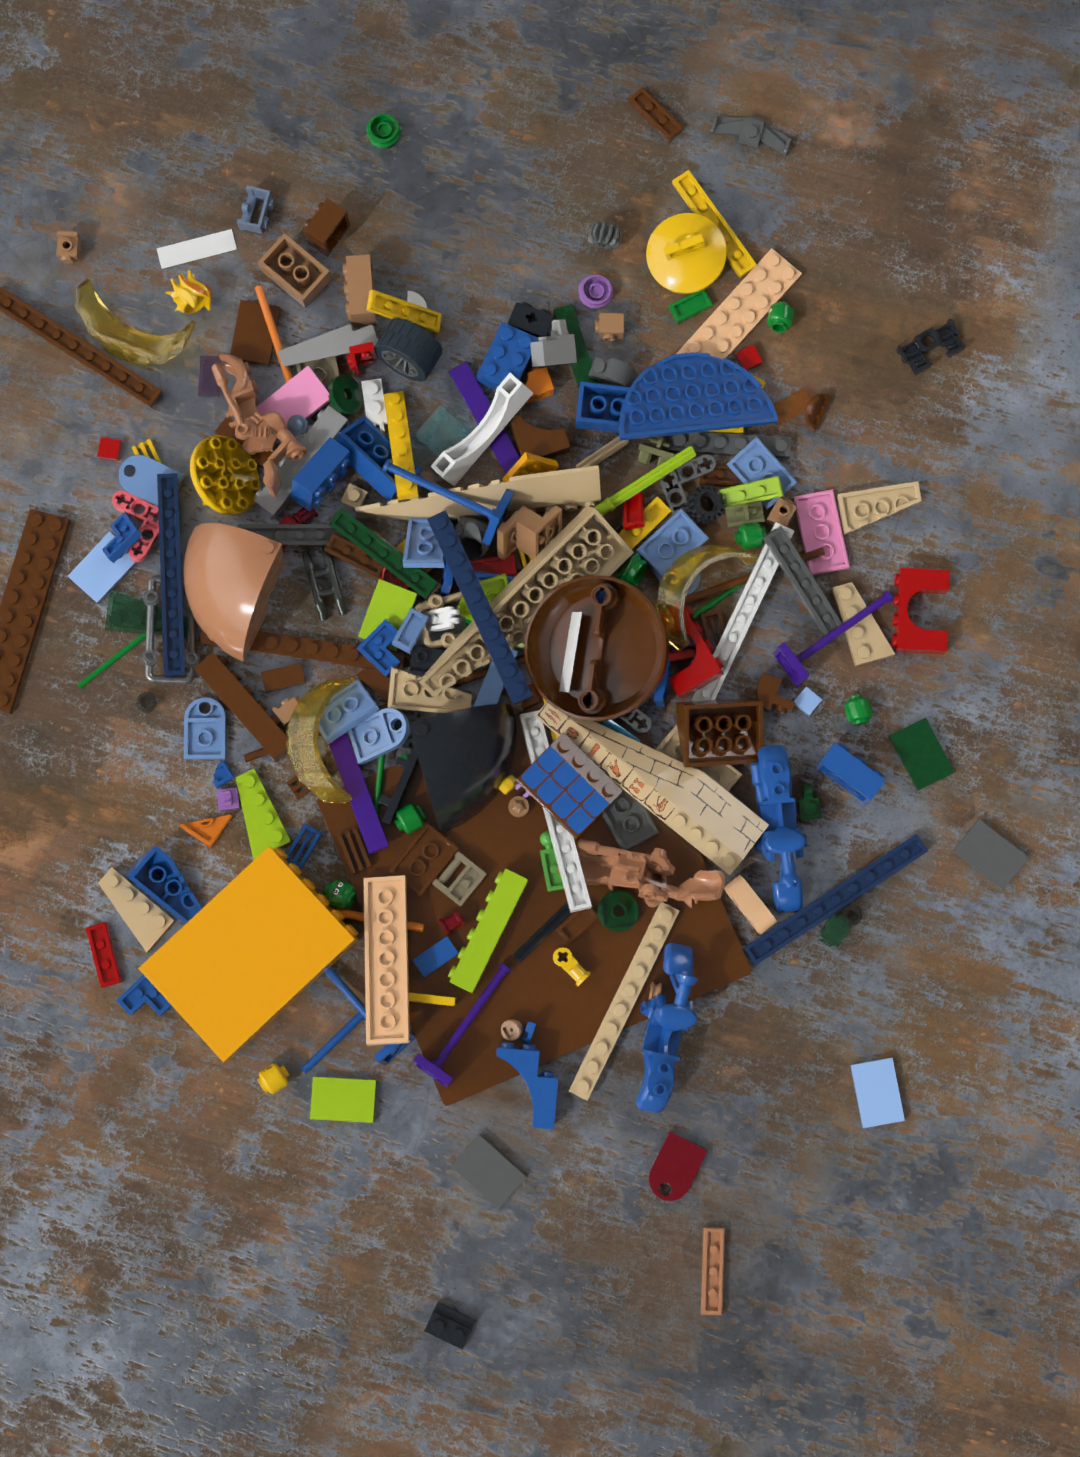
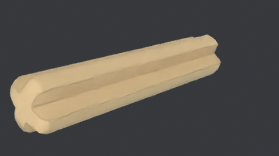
[576,436,629,468]

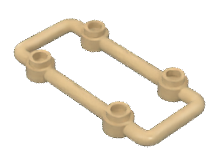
[414,592,462,650]

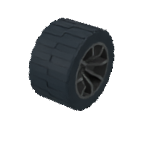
[374,318,443,382]

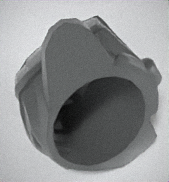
[455,516,490,560]

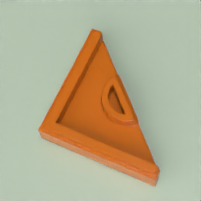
[179,814,233,848]

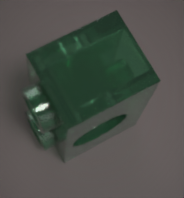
[815,914,852,949]

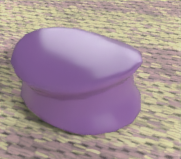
[578,275,614,308]

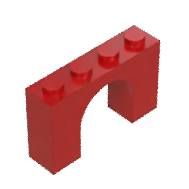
[891,568,950,655]
[661,602,724,700]

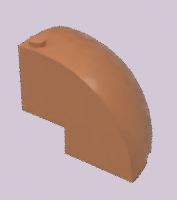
[183,523,285,662]

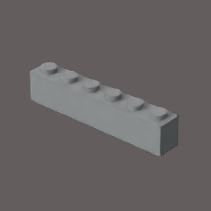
[254,405,350,519]

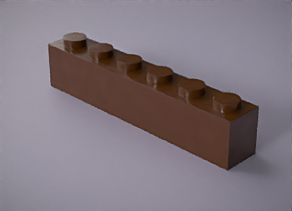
[194,652,295,762]

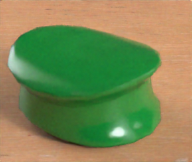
[366,114,401,148]
[620,553,648,587]

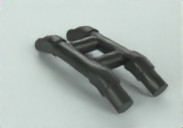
[302,545,347,621]

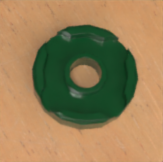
[328,375,363,415]
[597,890,639,932]

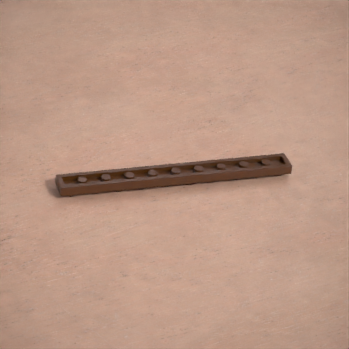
[0,287,163,409]
[200,630,406,670]

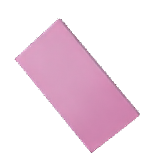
[256,366,330,445]
[793,489,850,576]

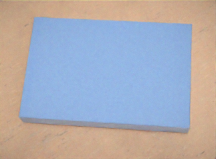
[68,532,137,604]
[850,1058,905,1128]

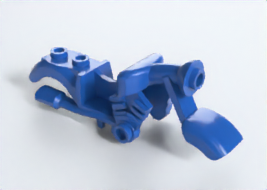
[750,745,807,912]
[636,943,699,1113]

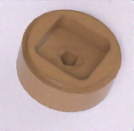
[508,796,529,818]
[501,1019,523,1041]

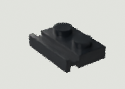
[424,1302,476,1350]

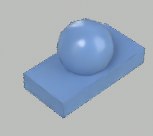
[392,608,429,654]

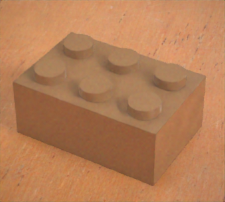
[258,233,332,308]
[342,254,377,328]

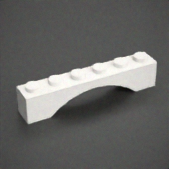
[430,373,533,486]

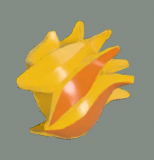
[166,270,212,314]

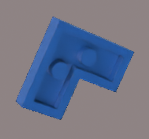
[102,512,143,563]
[357,619,401,678]
[116,974,172,1016]

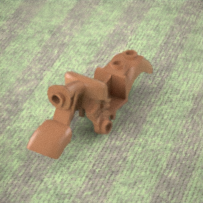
[212,353,308,498]
[557,839,725,908]

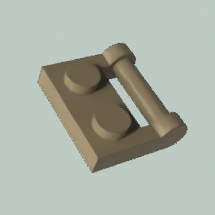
[432,851,487,907]

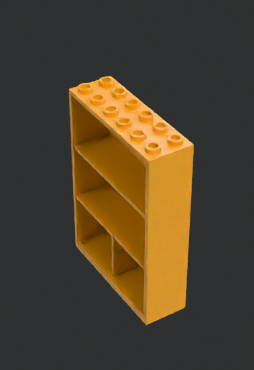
[138,846,360,1062]

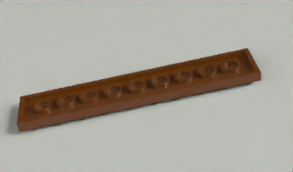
[0,509,71,714]

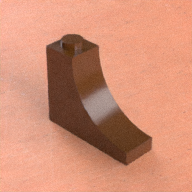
[509,413,573,459]

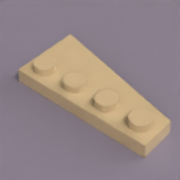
[837,481,922,535]
[98,867,175,953]

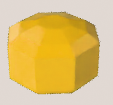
[499,775,518,795]

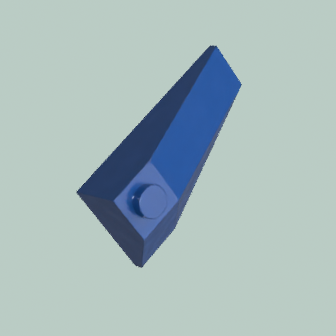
[126,845,202,924]

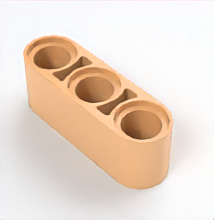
[724,874,777,935]

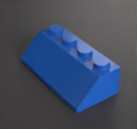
[335,416,422,502]

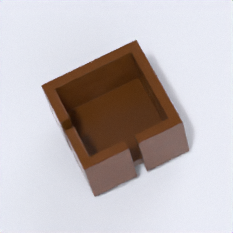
[304,198,350,257]

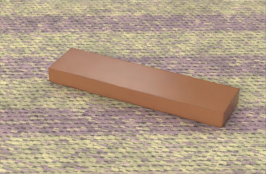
[700,1227,725,1316]

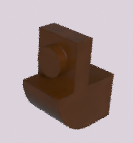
[755,672,795,714]

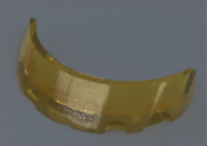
[74,279,197,366]
[656,545,759,651]
[287,677,354,803]

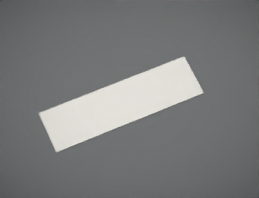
[156,229,237,269]
[559,612,582,692]

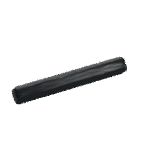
[513,902,571,962]

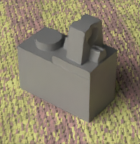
[530,319,577,367]

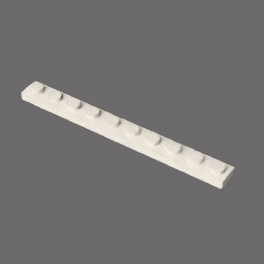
[691,522,794,701]
[519,710,592,913]

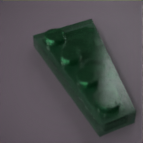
[105,590,188,639]

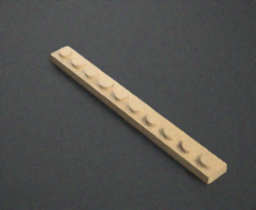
[569,902,679,1101]

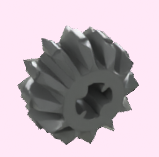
[588,222,622,250]

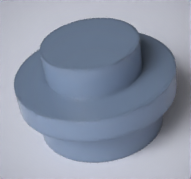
[287,415,308,435]

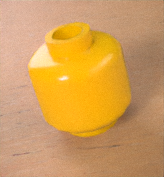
[257,1063,290,1095]

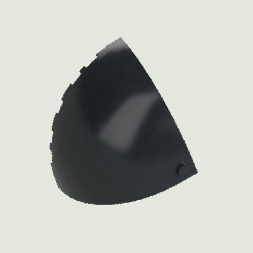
[409,704,517,833]

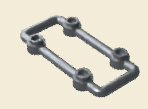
[141,575,200,684]

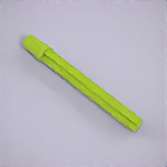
[593,446,696,516]

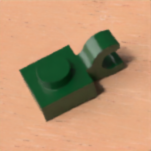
[797,783,821,820]

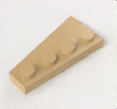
[832,582,895,666]
[387,666,472,713]

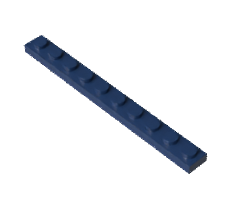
[157,473,185,677]
[427,510,533,705]
[743,834,928,966]

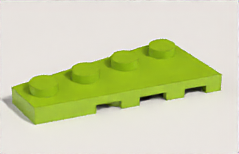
[236,768,291,860]

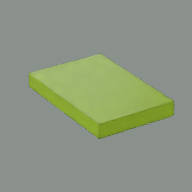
[358,579,418,651]
[310,1076,376,1123]

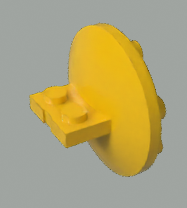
[646,213,727,294]
[190,435,261,516]

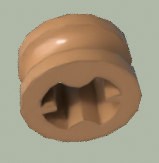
[648,982,662,1000]

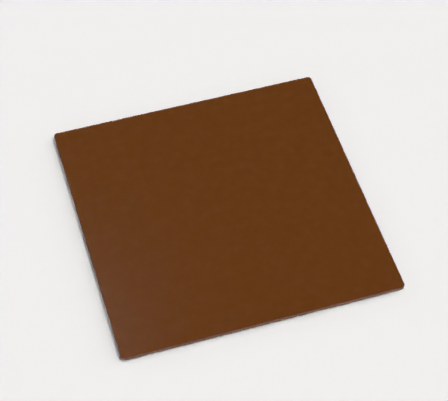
[317,695,752,1106]

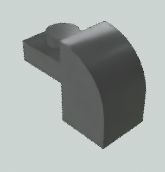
[589,357,639,388]

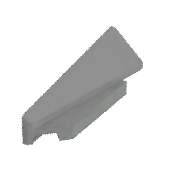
[277,324,378,366]

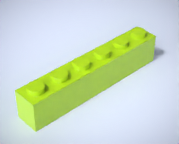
[448,868,528,994]

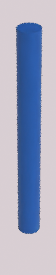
[301,1012,364,1074]

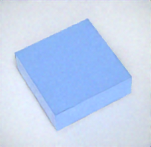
[794,687,822,716]

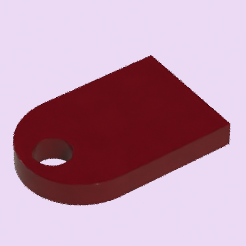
[648,1131,707,1201]

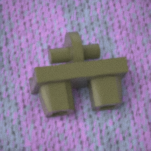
[638,436,675,466]
[725,502,765,528]

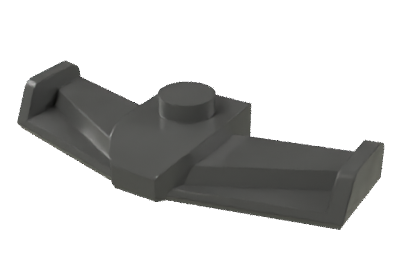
[710,115,791,156]

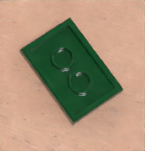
[888,718,955,791]

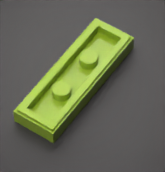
[719,476,784,507]

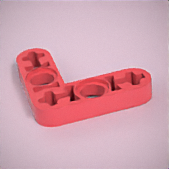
[112,491,159,563]

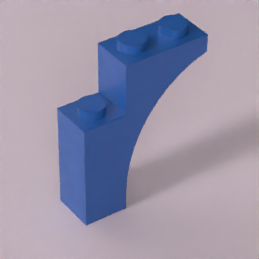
[496,1042,558,1129]

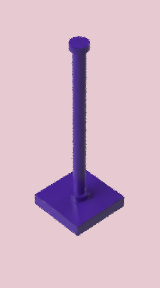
[772,590,894,688]
[413,963,511,1088]

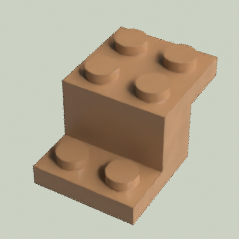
[497,506,562,560]

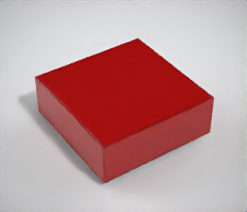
[735,344,763,371]
[97,437,122,461]

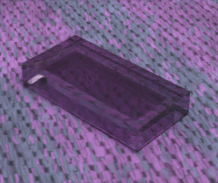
[198,356,221,397]

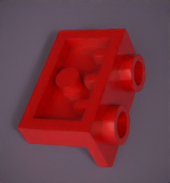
[346,342,377,376]

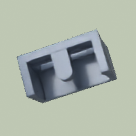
[237,185,274,234]

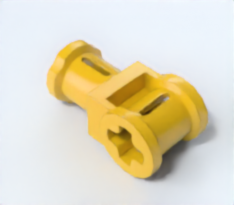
[553,947,591,986]

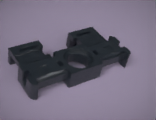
[896,319,966,376]

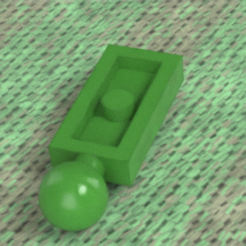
[540,830,564,892]

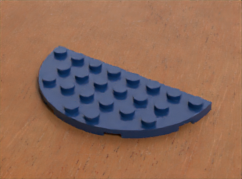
[619,352,778,441]

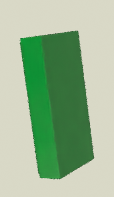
[668,289,713,324]

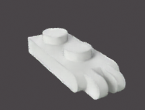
[361,378,387,433]
[422,607,460,633]

